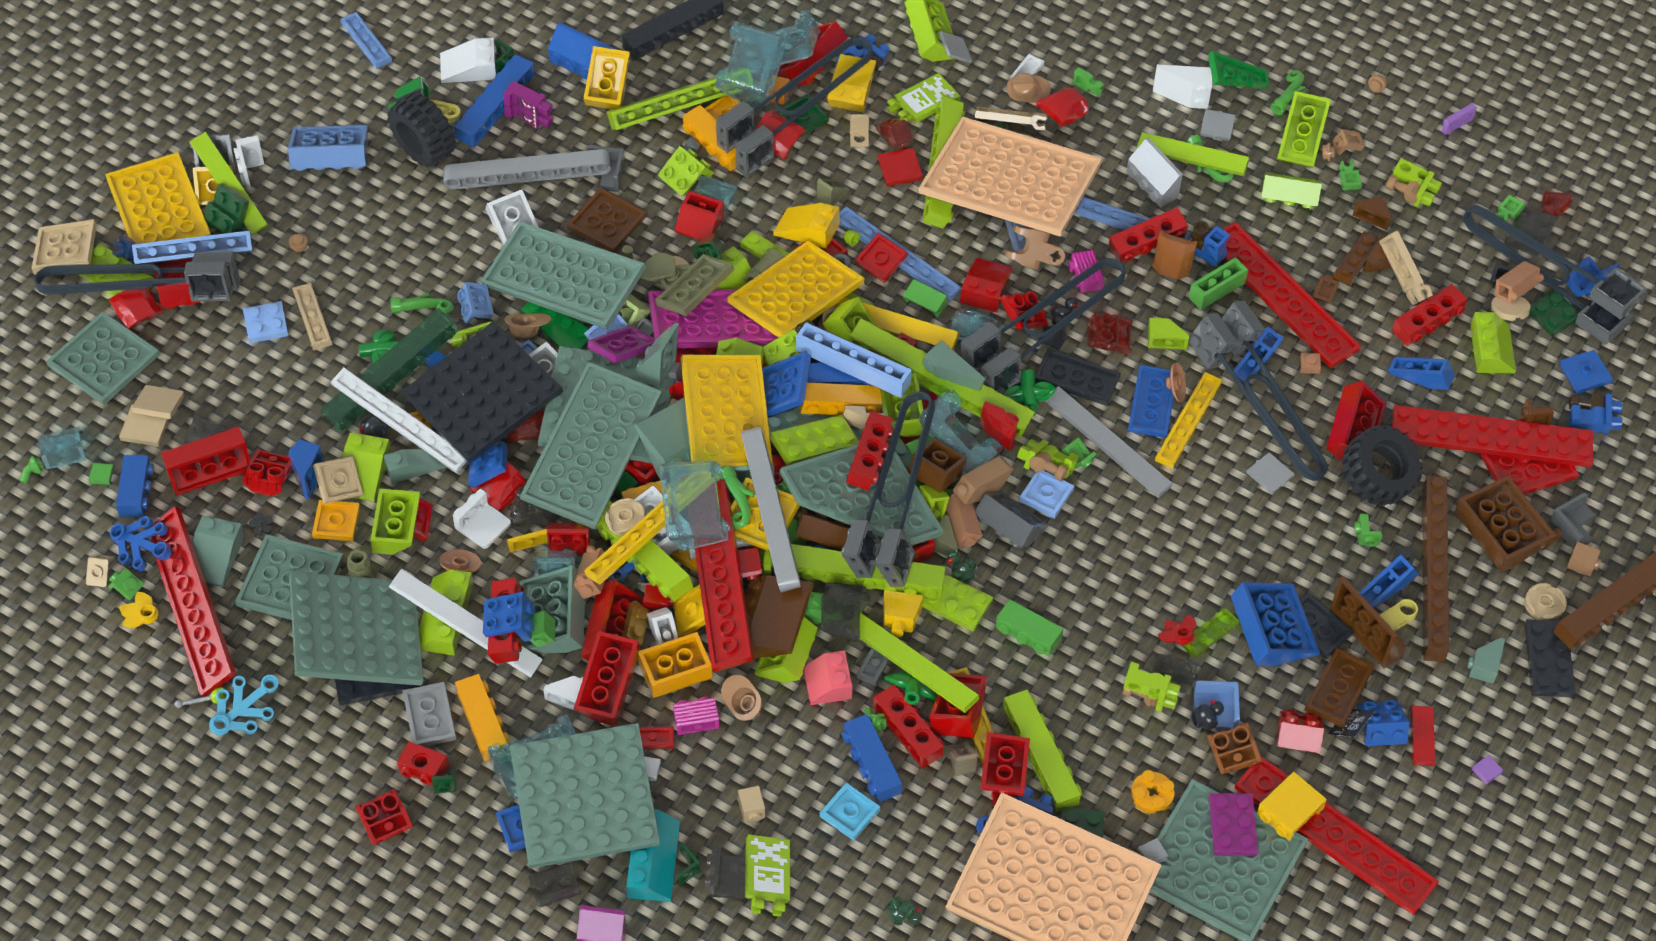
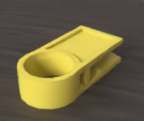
[1380,599,1418,631]

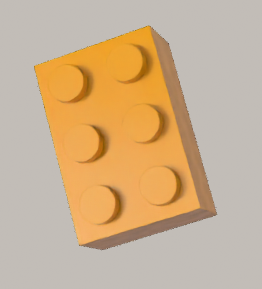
[638,632,712,698]

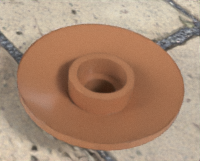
[1166,363,1186,402]
[439,550,481,573]

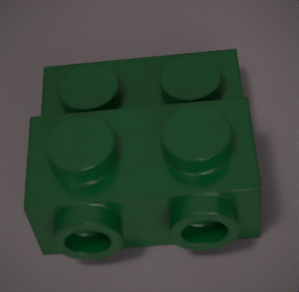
[204,183,249,234]

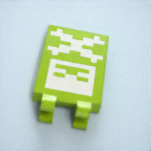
[887,73,960,125]
[745,834,790,917]

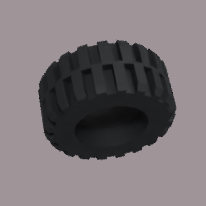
[387,93,456,167]
[1342,425,1423,506]

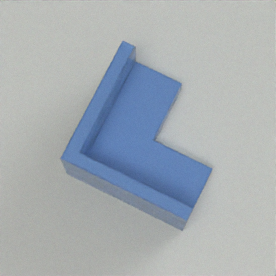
[1193,681,1240,731]

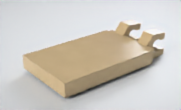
[975,106,1047,130]
[1379,231,1433,306]

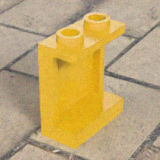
[1257,772,1327,841]

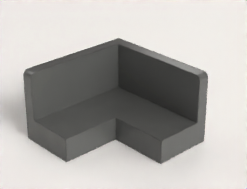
[587,145,625,192]
[1549,492,1595,550]

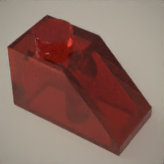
[875,119,913,149]

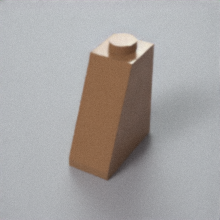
[953,456,1014,504]

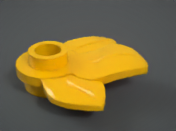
[119,592,159,628]

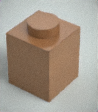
[1567,541,1602,576]

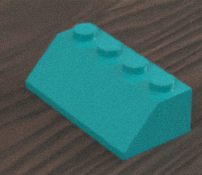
[626,809,680,902]

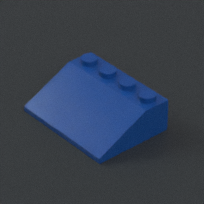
[1231,582,1320,666]

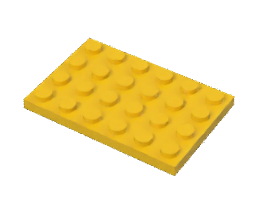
[105,152,211,244]
[728,241,864,338]
[681,355,773,470]

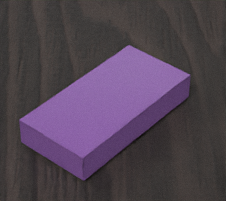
[1441,103,1477,135]

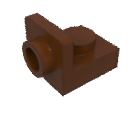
[1313,275,1339,305]
[1521,399,1554,425]

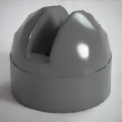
[684,137,700,153]

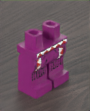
[503,81,553,129]

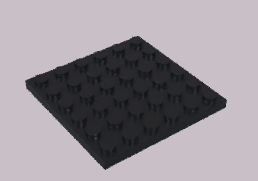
[400,321,564,464]

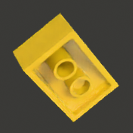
[584,46,630,110]
[827,54,876,113]
[773,203,840,249]

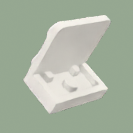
[233,135,264,190]
[453,489,511,549]

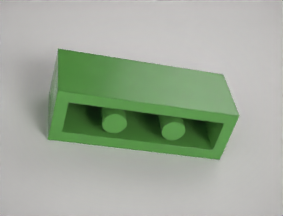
[1189,257,1248,310]
[996,599,1063,657]

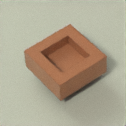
[1299,353,1321,374]

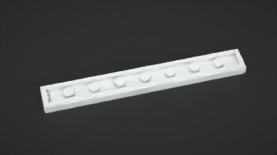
[331,367,466,473]
[389,569,543,678]

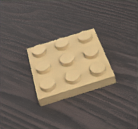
[32,219,97,274]

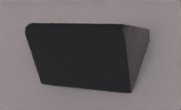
[1490,263,1513,283]
[1038,326,1067,349]

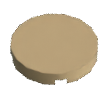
[1491,297,1531,321]
[605,498,646,536]
[1524,583,1567,621]

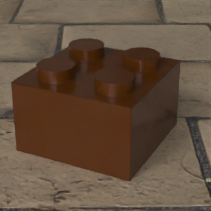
[908,437,967,493]

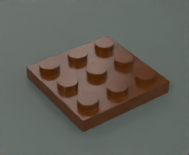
[567,187,647,253]

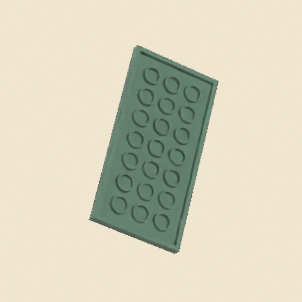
[481,221,647,330]
[520,362,662,530]

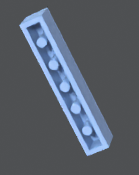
[132,231,252,264]
[796,323,912,398]

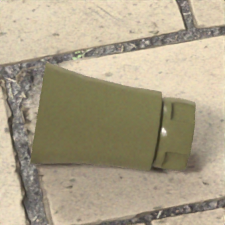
[745,249,784,283]
[347,549,377,578]

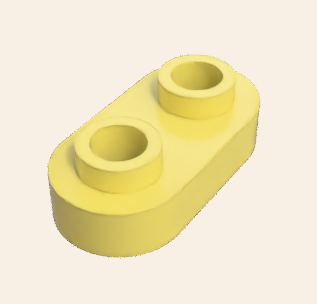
[431,100,461,123]

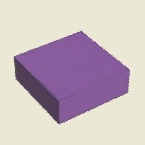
[1472,755,1503,785]

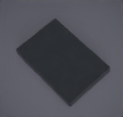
[1295,593,1354,659]

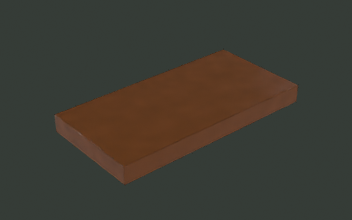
[1304,648,1375,728]

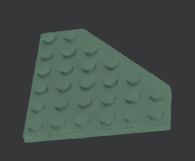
[779,438,944,546]

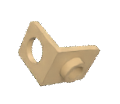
[850,114,869,147]
[86,554,115,587]

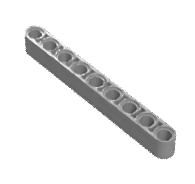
[443,149,611,189]
[741,426,801,592]

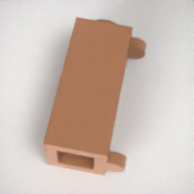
[1495,261,1544,303]
[945,493,983,549]
[573,545,605,599]

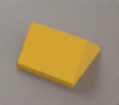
[193,165,233,205]

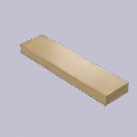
[292,283,332,351]

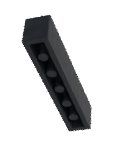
[621,0,724,61]

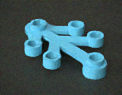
[209,675,279,735]

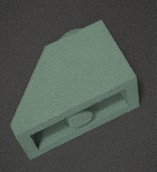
[1467,638,1505,683]

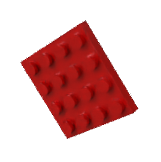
[1479,418,1579,495]

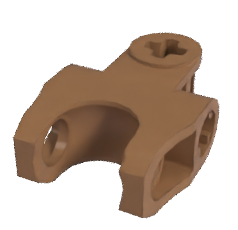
[1004,225,1065,270]

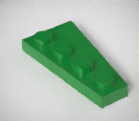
[1208,51,1270,89]
[522,302,590,350]

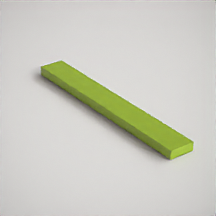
[843,610,979,713]

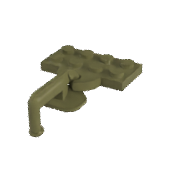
[622,245,735,316]

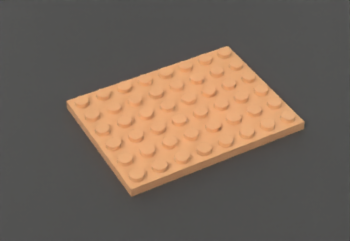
[919,117,1102,237]
[946,793,1161,941]

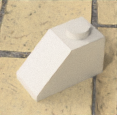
[647,607,678,645]
[544,676,583,710]

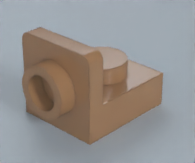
[1332,129,1365,155]

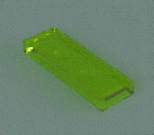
[1180,608,1240,659]

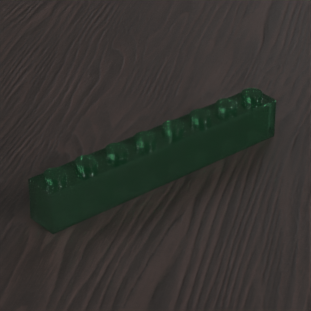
[320,308,458,433]

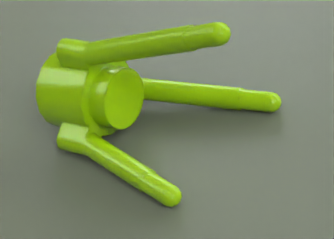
[450,322,492,348]

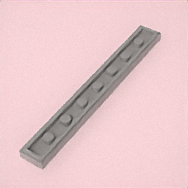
[1045,386,1173,498]

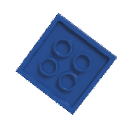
[762,351,811,417]

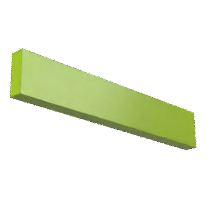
[190,132,268,235]
[1136,132,1249,176]

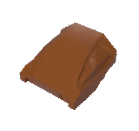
[1152,231,1197,279]
[1207,723,1262,775]

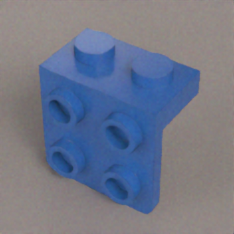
[1563,256,1621,298]
[483,592,535,642]
[1358,700,1409,746]

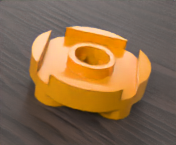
[1131,770,1175,814]

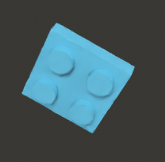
[820,783,880,841]

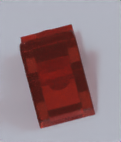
[1539,191,1574,226]

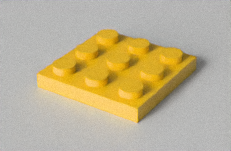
[731,478,800,552]

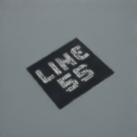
[1327,709,1375,737]

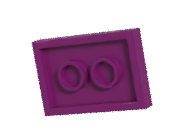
[588,326,655,363]
[1208,793,1258,856]

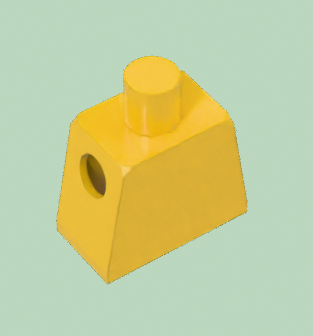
[883,590,923,637]

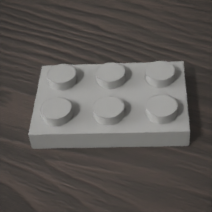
[402,682,456,747]

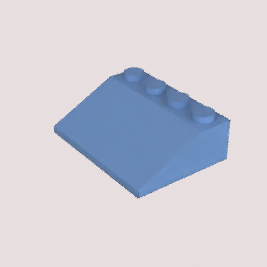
[288,125,368,171]

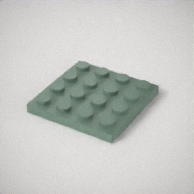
[46,311,160,405]
[235,534,344,620]

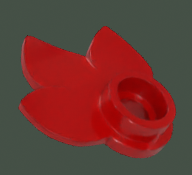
[1158,615,1197,645]

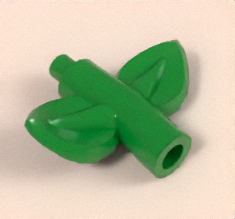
[359,329,407,375]
[1002,369,1056,416]
[884,672,938,704]

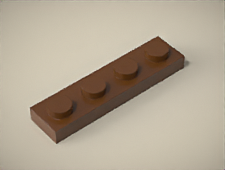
[1333,231,1379,285]

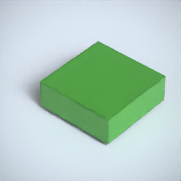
[89,463,114,485]

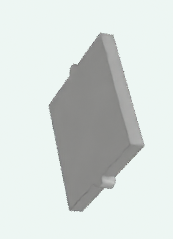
[939,31,972,63]
[1200,109,1235,141]
[1246,453,1295,494]

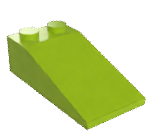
[1277,91,1331,168]

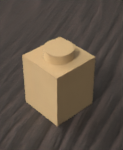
[738,786,765,823]

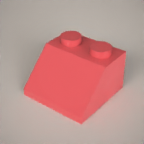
[803,651,852,705]

